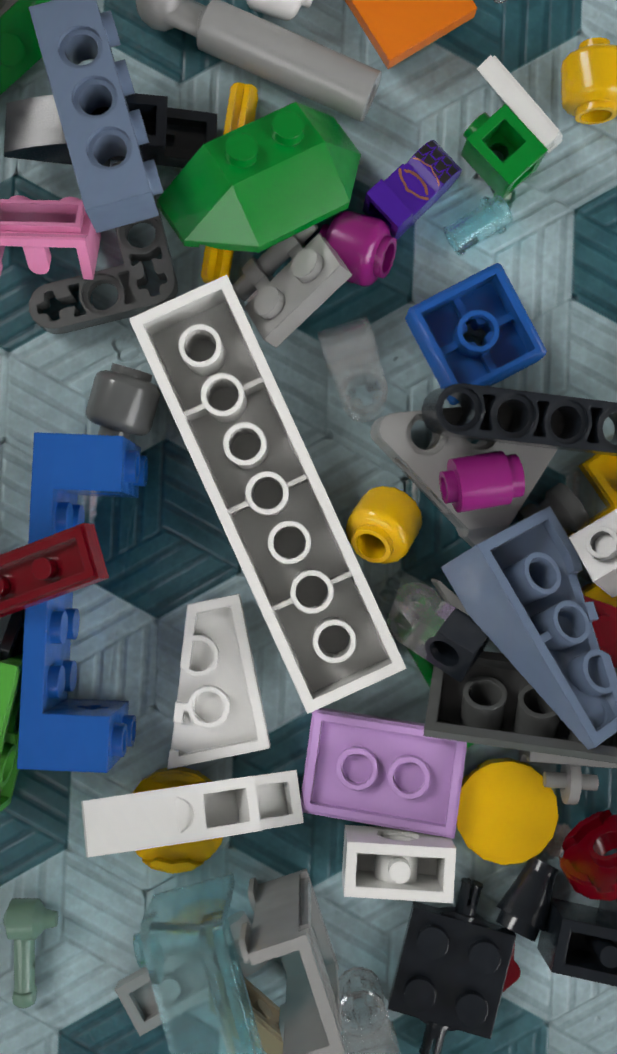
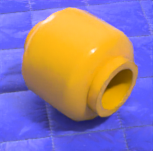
[561,37,617,125]
[346,486,422,564]

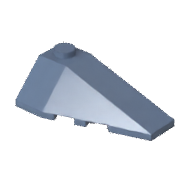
[441,506,617,750]

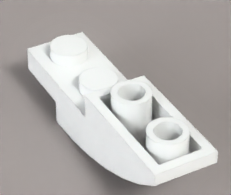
[81,770,304,858]

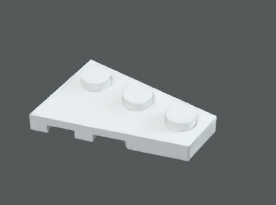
[167,593,271,769]

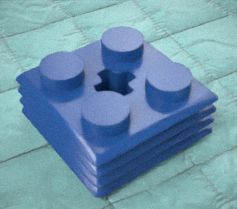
[405,263,547,405]

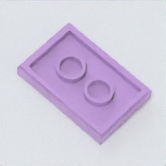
[301,708,467,839]

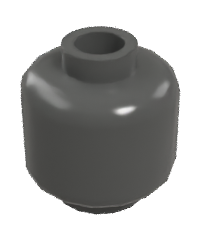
[86,363,160,439]

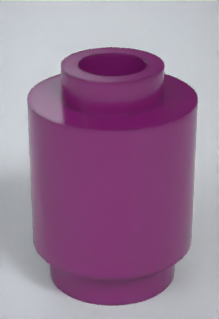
[439,451,525,513]

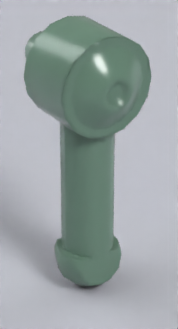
[3,898,59,1009]

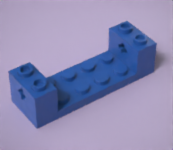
[17,432,148,773]

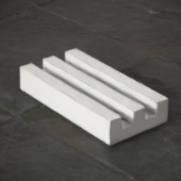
[477,55,563,153]

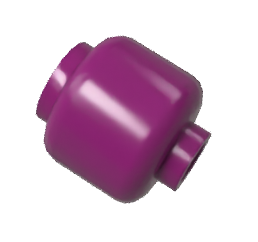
[319,211,397,287]

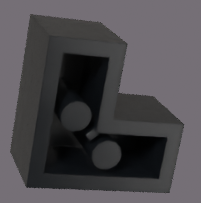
[537,898,617,987]

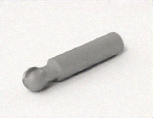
[136,0,382,122]

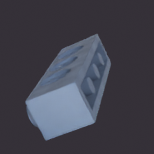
[29,0,164,233]

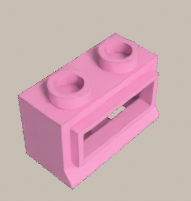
[0,195,101,280]

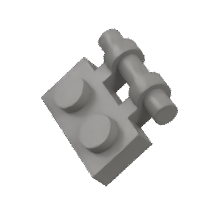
[232,224,352,348]

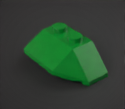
[157,102,361,253]

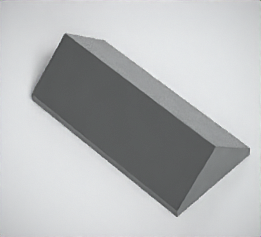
[423,651,617,764]

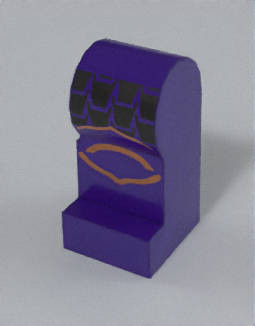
[363,140,462,241]

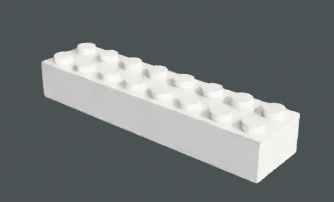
[129,275,407,714]

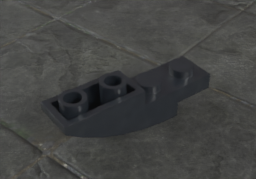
[4,93,218,168]

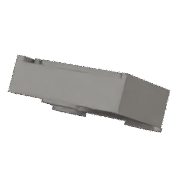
[239,868,345,1054]

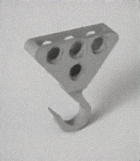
[370,403,565,616]

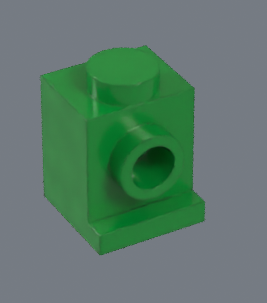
[461,104,548,202]

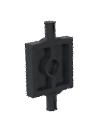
[388,878,516,1054]

